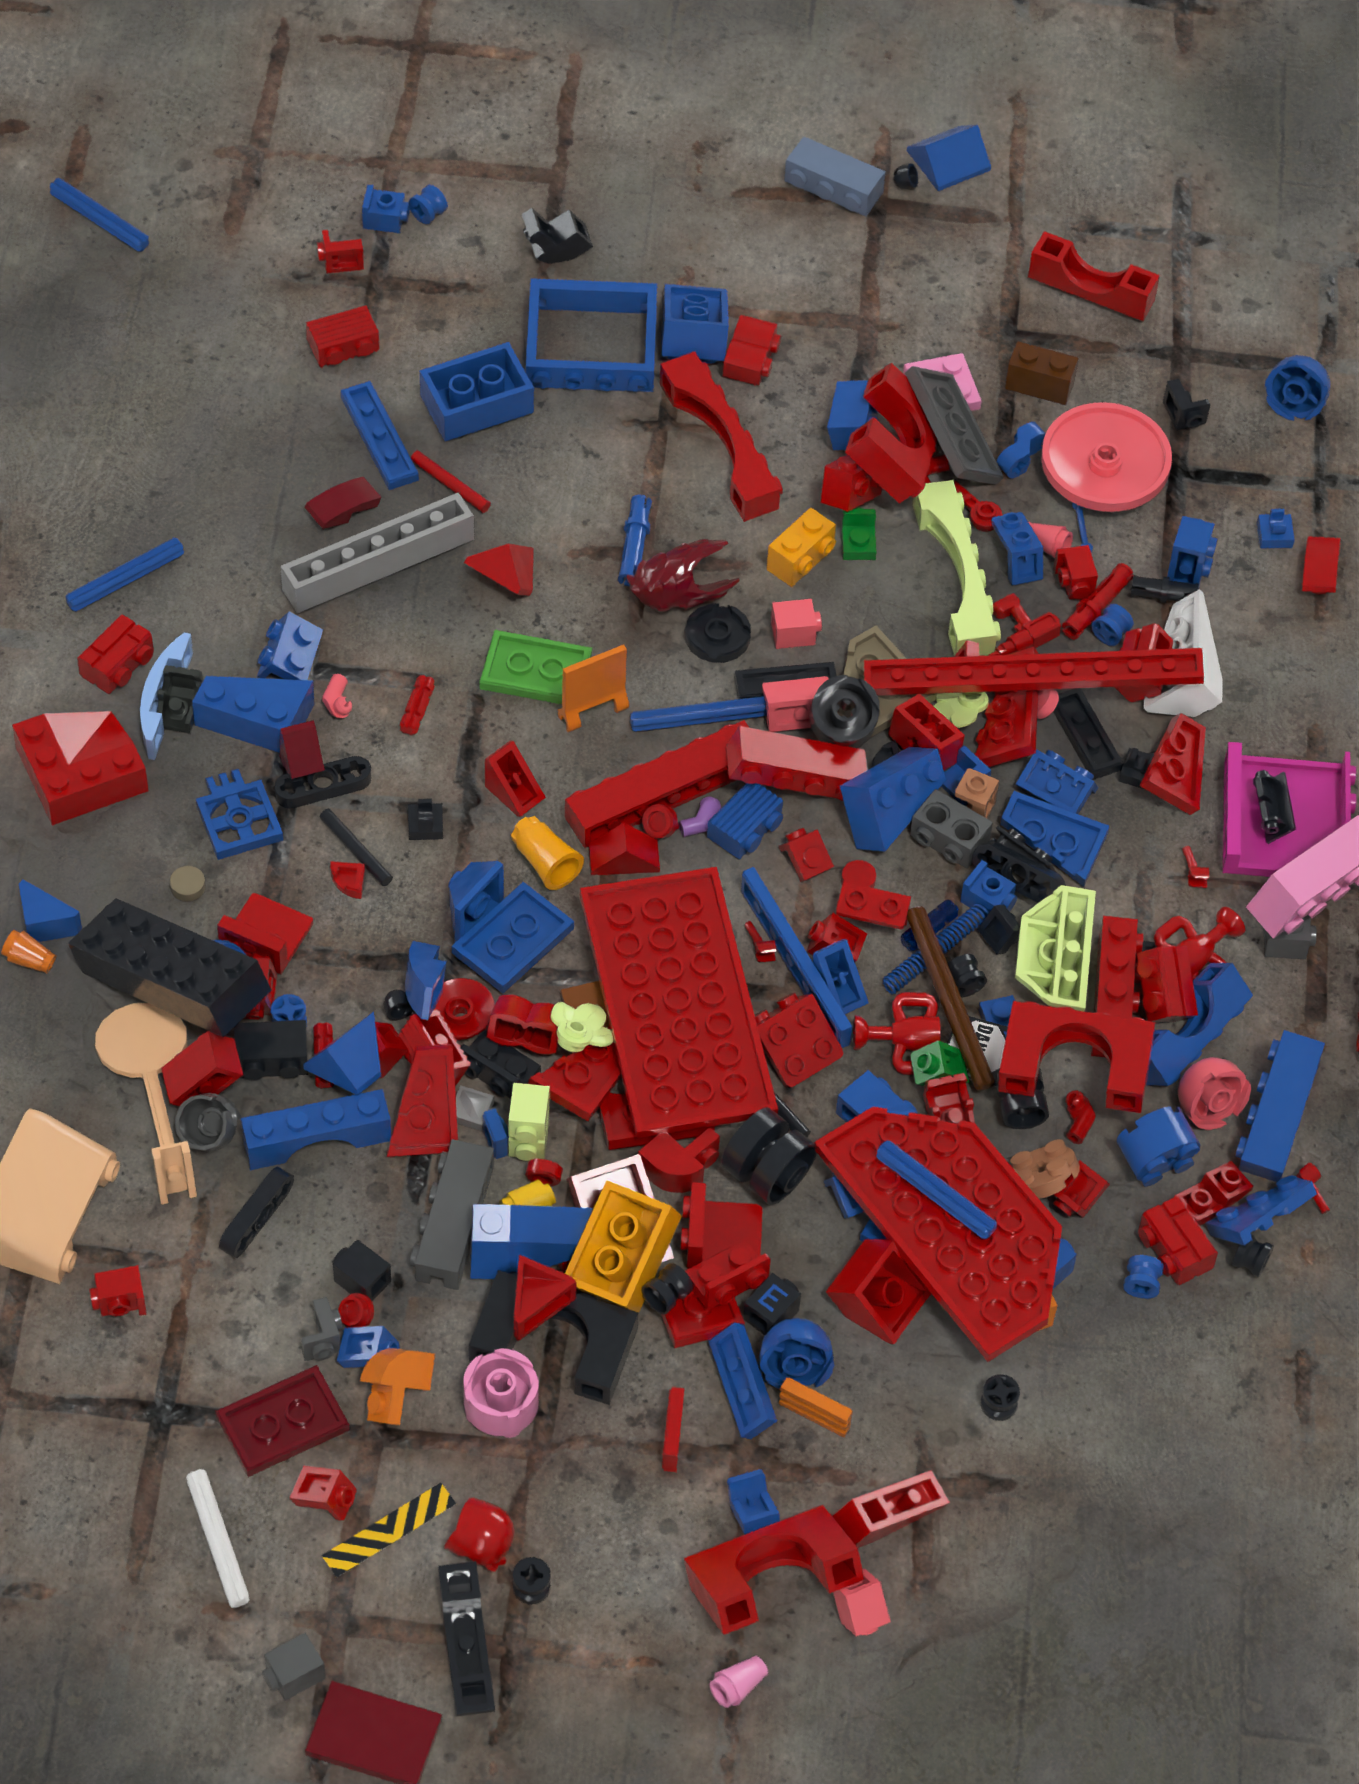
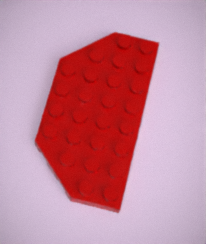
[814,1106,1062,1362]

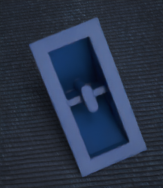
[19,879,82,942]
[813,939,869,1014]

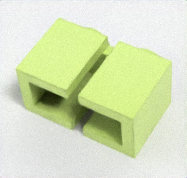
[508,1083,550,1161]

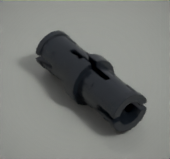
[1131,575,1199,603]

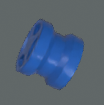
[408,184,448,224]
[1091,604,1134,646]
[271,994,307,1027]
[1123,1255,1164,1299]

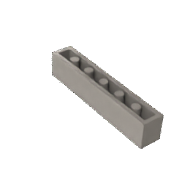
[281,493,474,613]

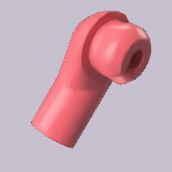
[322,674,352,718]

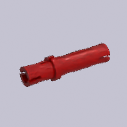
[1061,563,1133,640]

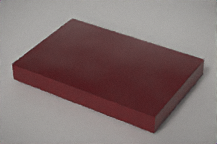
[215,1365,350,1477]
[305,1681,442,1784]

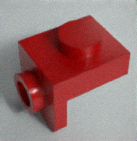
[778,827,834,882]
[1054,1160,1110,1218]

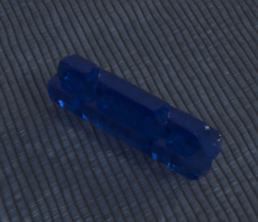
[901,899,959,951]

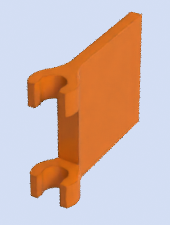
[558,644,629,733]

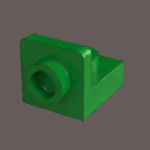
[841,508,876,560]
[911,1040,969,1086]

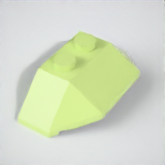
[1015,885,1096,1011]

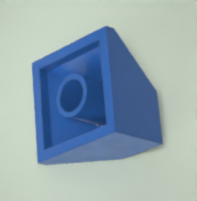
[448,861,504,942]

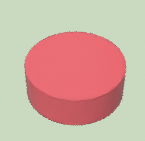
[1037,689,1059,719]

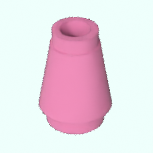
[710,1656,768,1707]

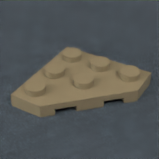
[838,625,937,738]

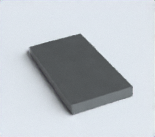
[905,366,1003,485]

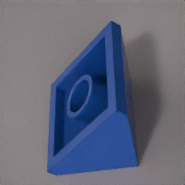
[907,125,991,191]

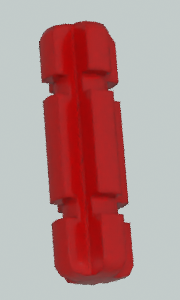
[400,675,435,735]
[313,1022,334,1089]

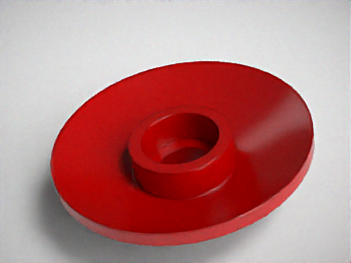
[434,978,495,1040]

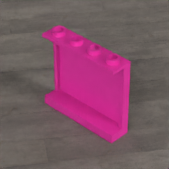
[1222,742,1356,877]

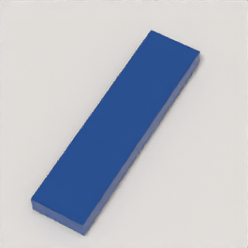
[340,381,419,490]

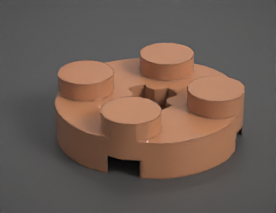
[1010,1140,1080,1199]

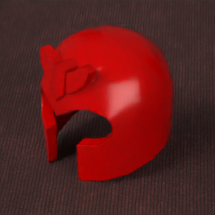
[444,1497,515,1572]

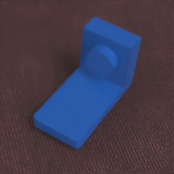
[992,512,1043,585]

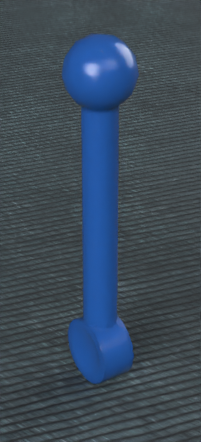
[1072,502,1093,554]

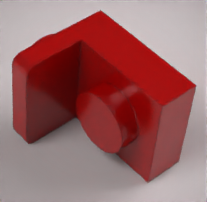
[317,230,364,274]
[807,913,867,962]
[289,1466,357,1521]

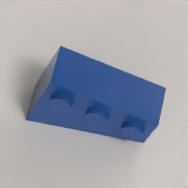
[192,676,315,753]
[840,747,946,852]

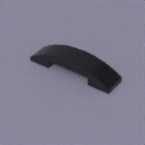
[438,1561,495,1717]

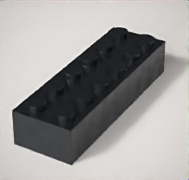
[68,898,271,1037]

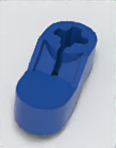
[996,422,1046,478]

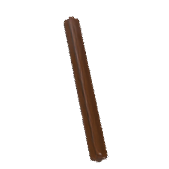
[907,906,995,1091]

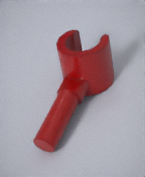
[1182,846,1209,888]
[744,921,776,962]
[1296,1163,1330,1214]

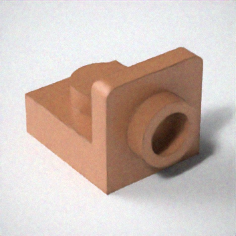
[955,768,999,819]

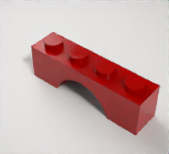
[1028,231,1160,321]

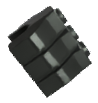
[157,665,204,733]

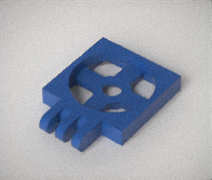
[196,769,283,860]

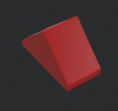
[485,740,546,817]
[589,822,660,875]

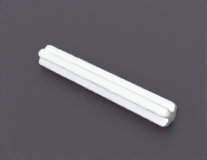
[187,1469,249,1608]

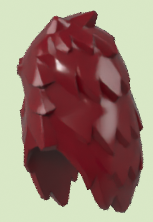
[626,539,740,612]

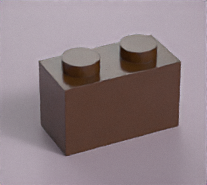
[1005,341,1079,405]

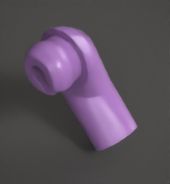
[679,796,721,837]

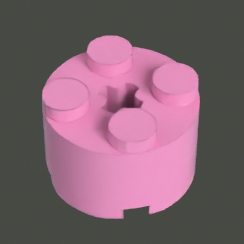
[463,1348,539,1438]

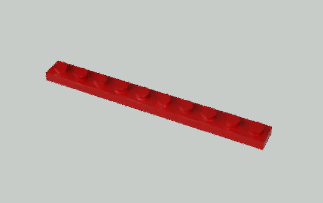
[864,648,1204,696]

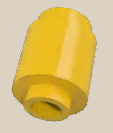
[499,1179,556,1206]

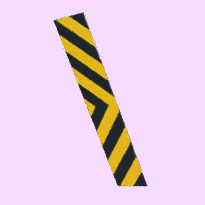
[321,1483,456,1577]

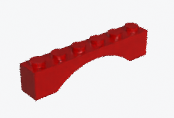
[660,351,783,522]

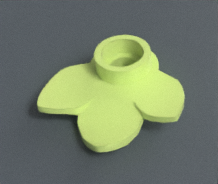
[934,692,989,728]
[551,1002,614,1052]

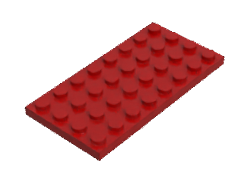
[579,867,778,1139]

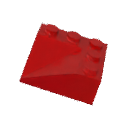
[12,711,149,825]

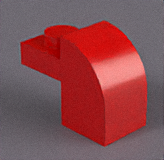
[638,1127,720,1193]

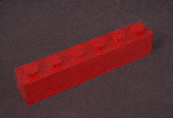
[565,720,750,848]

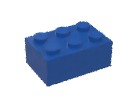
[419,342,534,441]

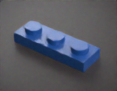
[708,1322,777,1439]

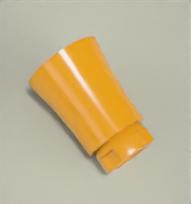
[511,816,584,890]

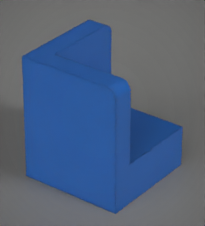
[941,746,991,806]

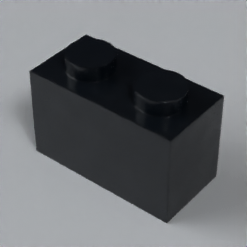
[234,1020,308,1080]

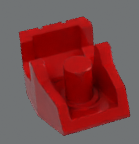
[923,1073,975,1124]

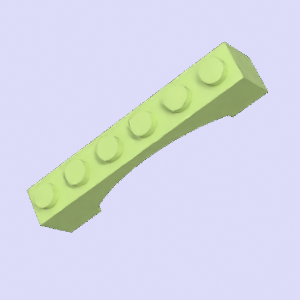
[913,480,1001,656]

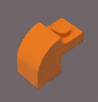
[360,1348,435,1425]

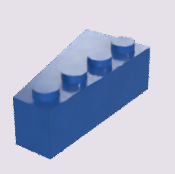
[1235,1030,1325,1182]

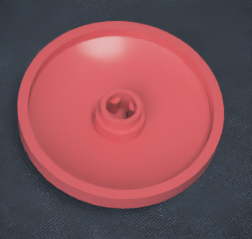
[1041,402,1172,512]

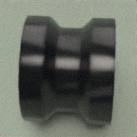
[948,954,987,997]
[1232,1234,1274,1278]
[981,1374,1020,1421]
[513,1557,551,1605]

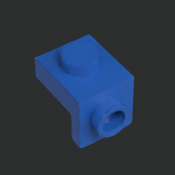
[727,1469,780,1535]

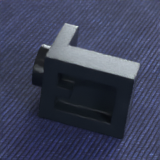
[1163,379,1210,431]

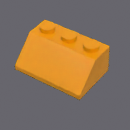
[565,1180,682,1314]

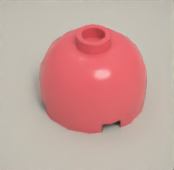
[1177,1057,1251,1130]

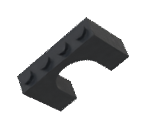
[469,1270,638,1405]

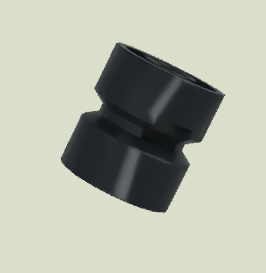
[996,1068,1049,1129]

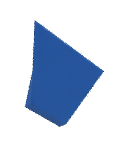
[303,1012,381,1095]

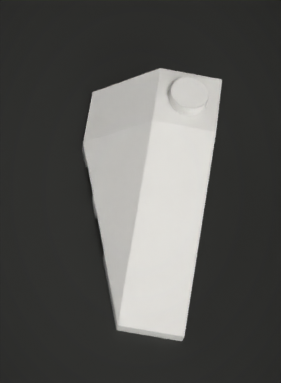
[1144,589,1222,717]

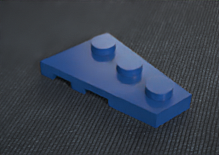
[1001,791,1110,887]
[1206,1175,1317,1245]

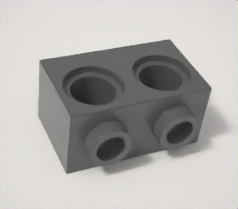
[910,789,993,869]

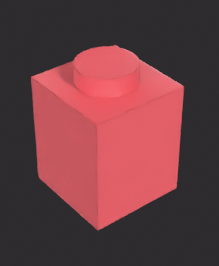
[771,599,822,649]
[833,1568,890,1637]

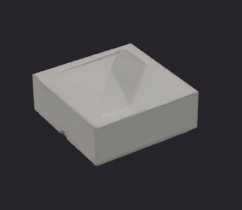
[456,1085,494,1131]

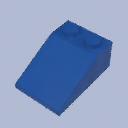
[661,284,729,363]

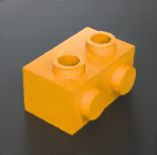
[767,507,836,587]

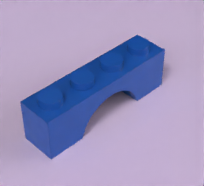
[1146,963,1253,1086]
[241,1089,391,1170]

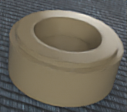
[170,866,206,901]

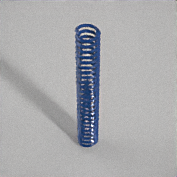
[883,904,989,995]

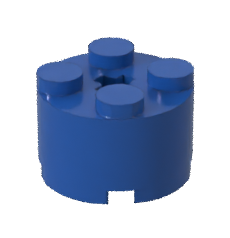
[1116,1106,1201,1187]

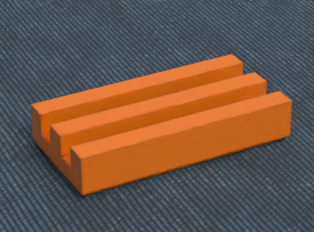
[779,1377,853,1437]

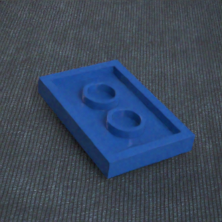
[452,882,574,993]

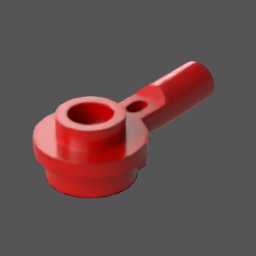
[954,481,1002,532]

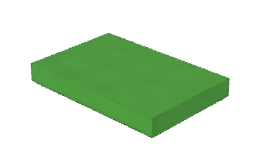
[480,630,592,704]

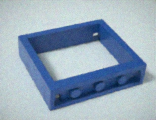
[526,279,657,392]

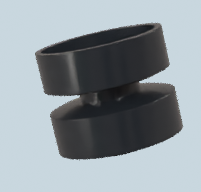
[721,1107,817,1205]

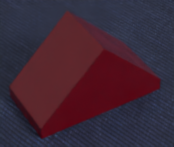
[280,720,325,779]

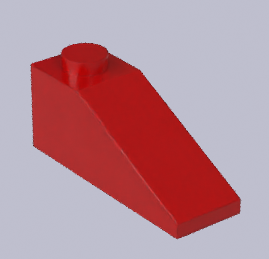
[832,1470,950,1548]

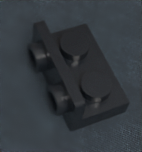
[460,1030,541,1099]

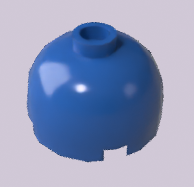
[1265,355,1331,421]
[759,1318,834,1389]

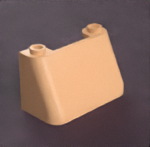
[0,1109,120,1284]

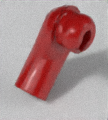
[1065,1090,1096,1144]

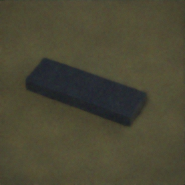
[734,662,837,699]
[1053,688,1124,780]

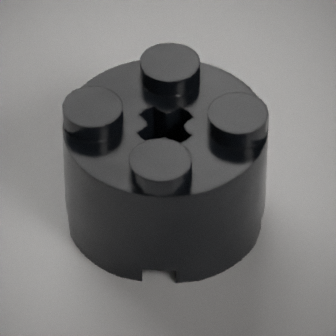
[809,675,880,748]

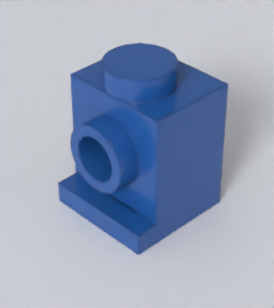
[362,185,410,233]
[960,860,1017,916]

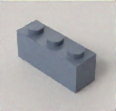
[784,136,885,216]

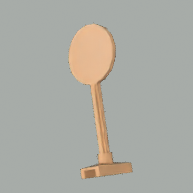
[95,1003,197,1204]

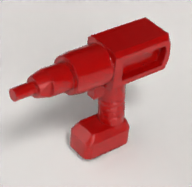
[988,593,1061,656]

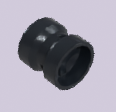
[642,1263,693,1314]

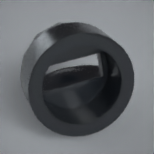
[893,163,919,189]
[384,989,413,1020]

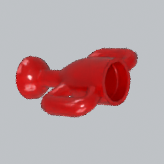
[1153,907,1246,980]
[853,992,940,1075]

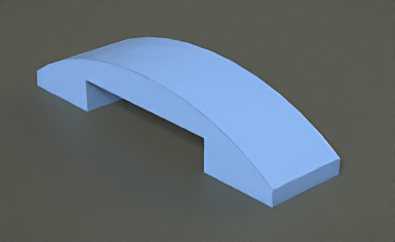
[140,633,193,760]

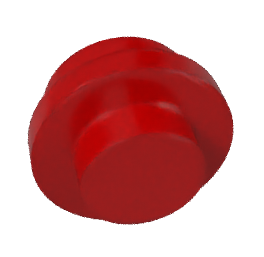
[338,1293,374,1328]

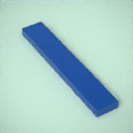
[741,867,852,1048]

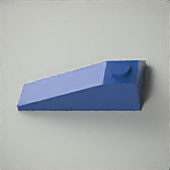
[470,1204,594,1279]

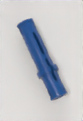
[618,495,652,587]

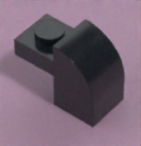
[522,208,593,264]

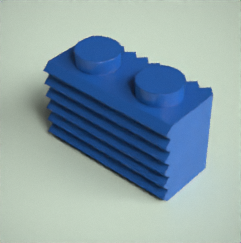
[707,783,783,859]

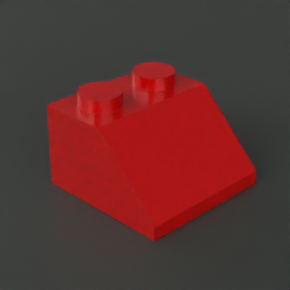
[826,1239,931,1344]

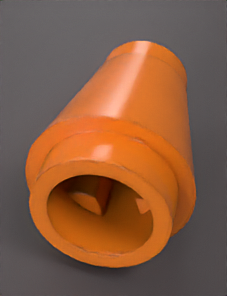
[1,930,57,974]

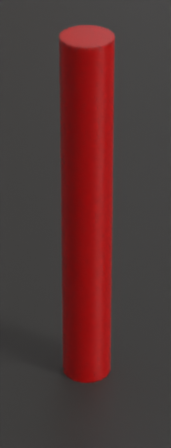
[411,450,491,513]

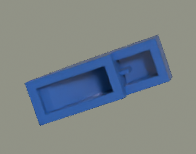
[405,941,447,1020]

